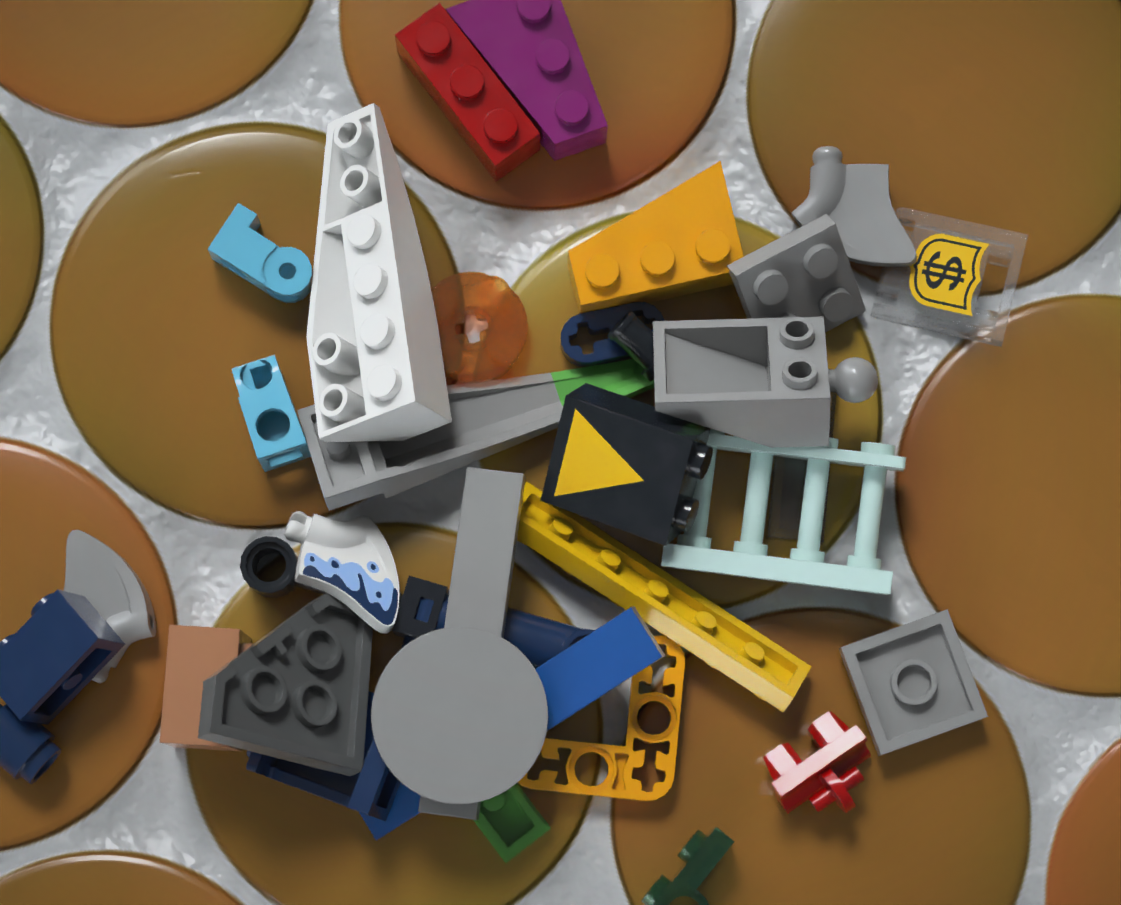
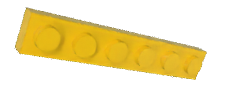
[517,482,812,713]

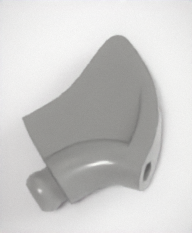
[791,146,917,267]
[64,530,156,683]

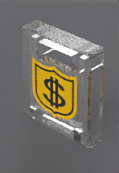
[871,207,1028,347]

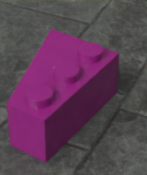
[445,0,608,161]

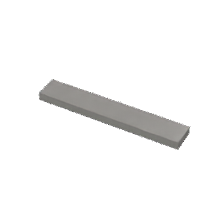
[418,467,526,820]

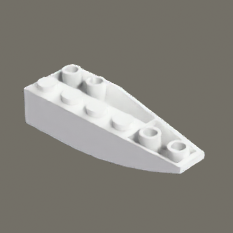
[306,103,452,442]

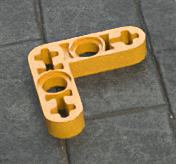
[517,635,685,801]

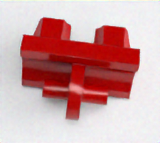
[764,711,871,814]

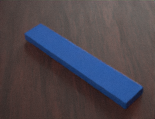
[359,606,666,840]

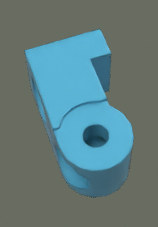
[208,203,313,303]
[232,354,311,472]

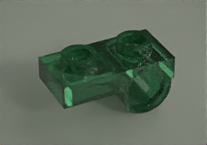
[641,827,735,905]

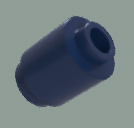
[0,704,62,784]

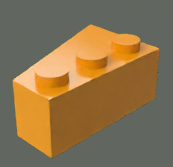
[567,161,744,314]

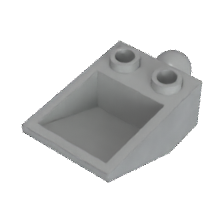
[653,316,878,448]

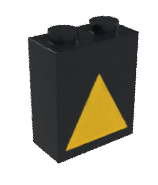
[540,383,713,546]

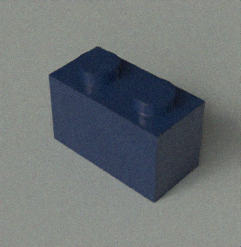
[0,589,125,725]

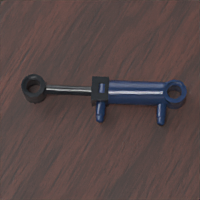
[240,536,595,669]

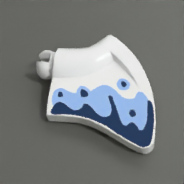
[284,511,400,634]

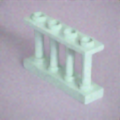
[661,429,907,595]

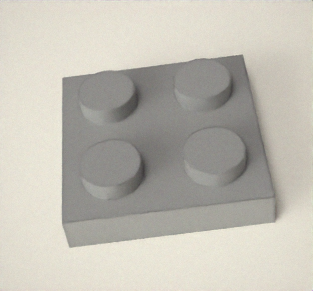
[727,214,866,332]
[839,609,988,756]

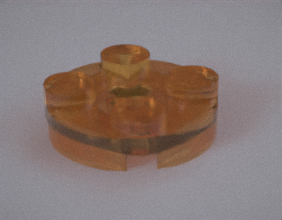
[431,272,528,384]

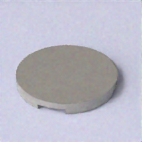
[371,627,548,804]

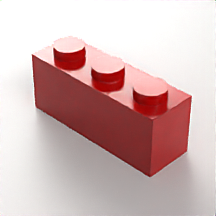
[395,2,540,182]

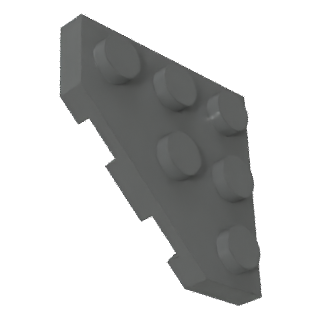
[198,593,373,776]

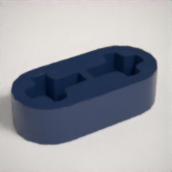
[560,302,665,367]

